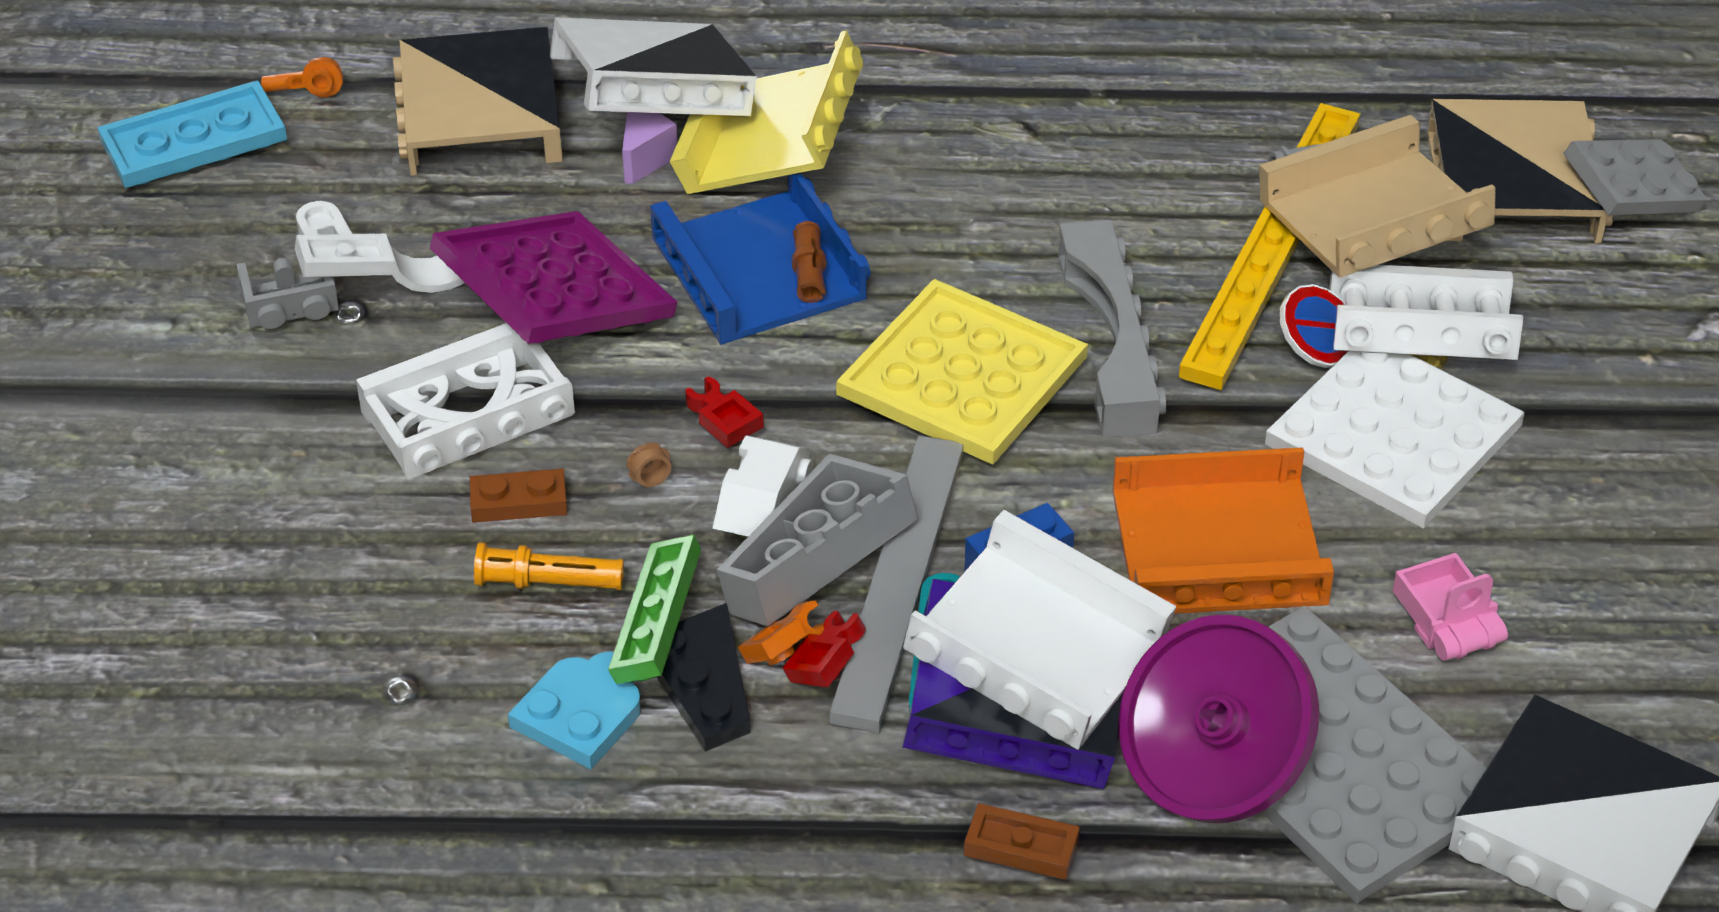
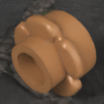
[626,442,671,487]

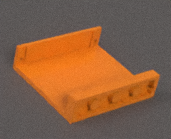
[1112,447,1334,614]

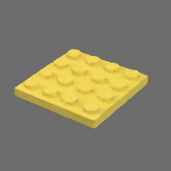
[836,279,1088,465]

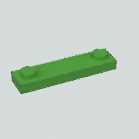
[608,534,701,684]

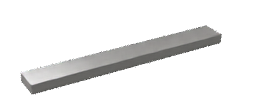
[830,435,964,733]

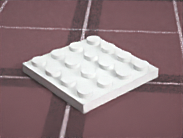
[1265,351,1525,529]

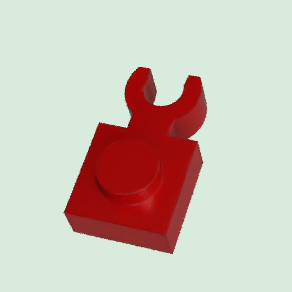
[685,376,764,448]
[783,611,866,687]

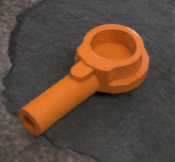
[261,57,344,98]

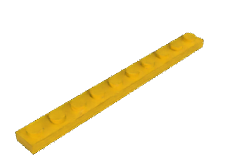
[1178,103,1361,390]

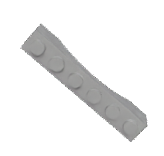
[1058,219,1166,438]

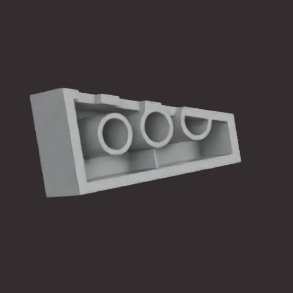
[717,454,918,626]

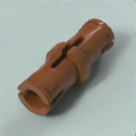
[791,221,827,303]

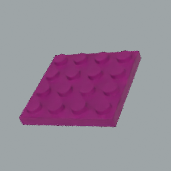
[430,211,678,344]

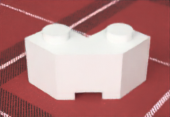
[713,436,814,537]

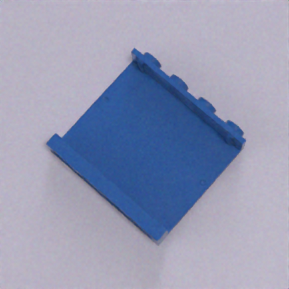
[650,173,871,345]

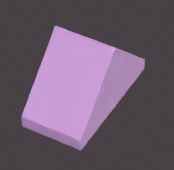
[622,112,677,184]

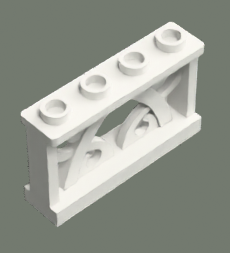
[356,323,575,479]

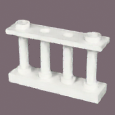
[1329,265,1523,360]

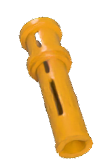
[474,542,624,590]

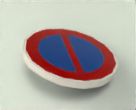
[1280,284,1348,368]

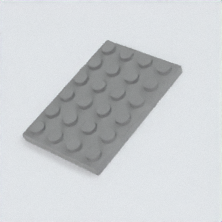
[1262,606,1487,904]

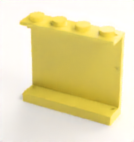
[670,31,863,194]

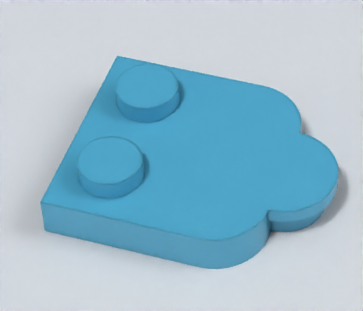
[508,651,641,769]

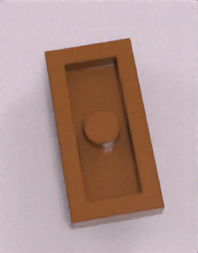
[469,468,567,523]
[964,803,1080,880]

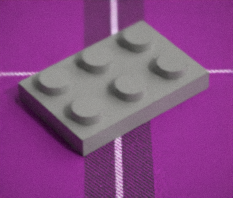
[1563,139,1708,215]

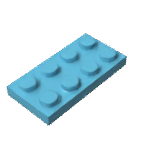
[97,80,287,188]

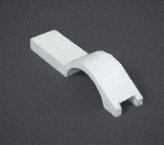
[295,233,465,293]

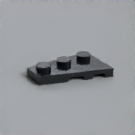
[656,603,751,752]

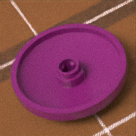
[1119,615,1319,824]

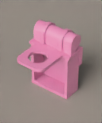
[1393,553,1508,661]

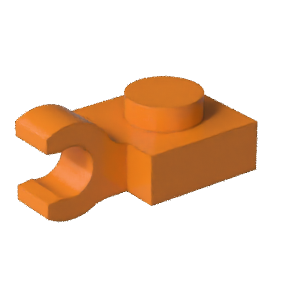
[738,600,824,666]

